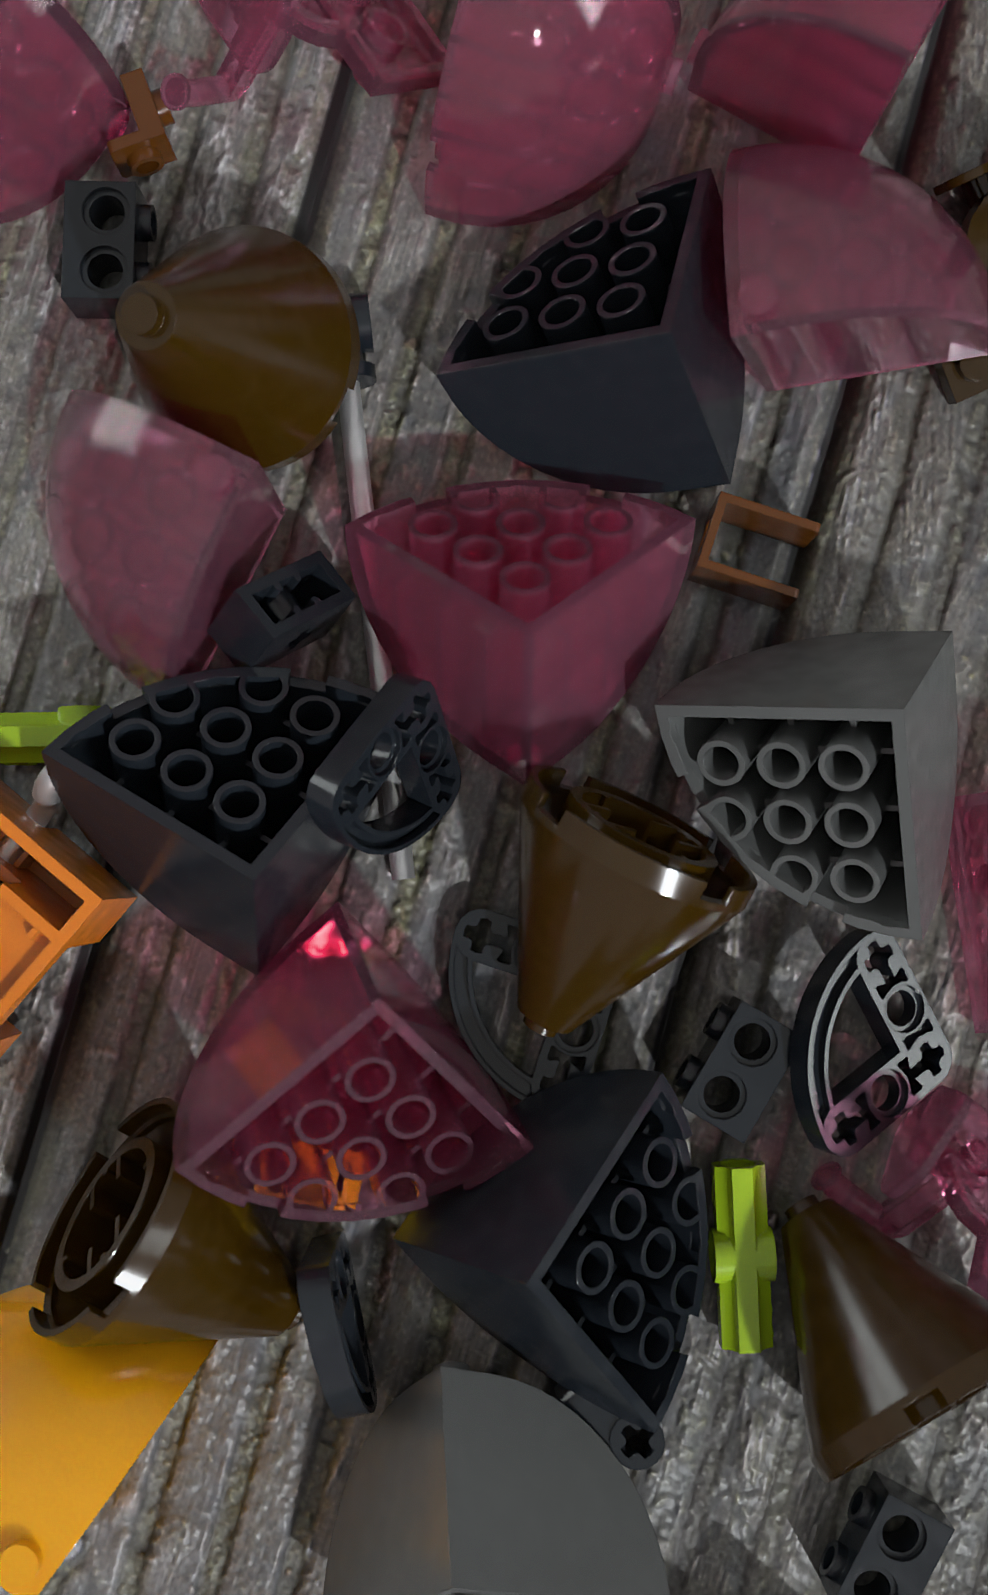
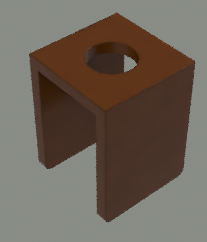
[687,491,821,611]

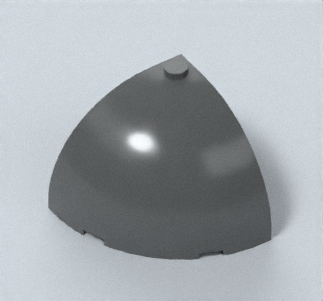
[655,631,958,941]
[323,1361,670,1595]

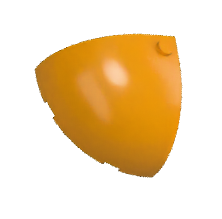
[0,1285,218,1595]

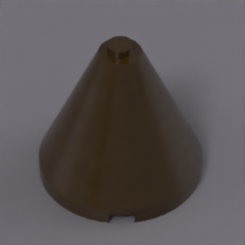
[115,225,360,473]
[517,765,758,1037]
[28,1097,302,1347]
[781,1194,988,1484]

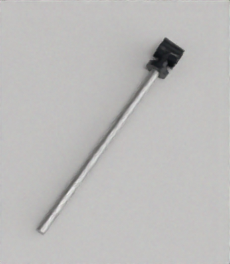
[339,292,415,880]

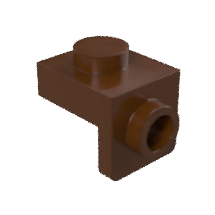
[107,68,177,178]

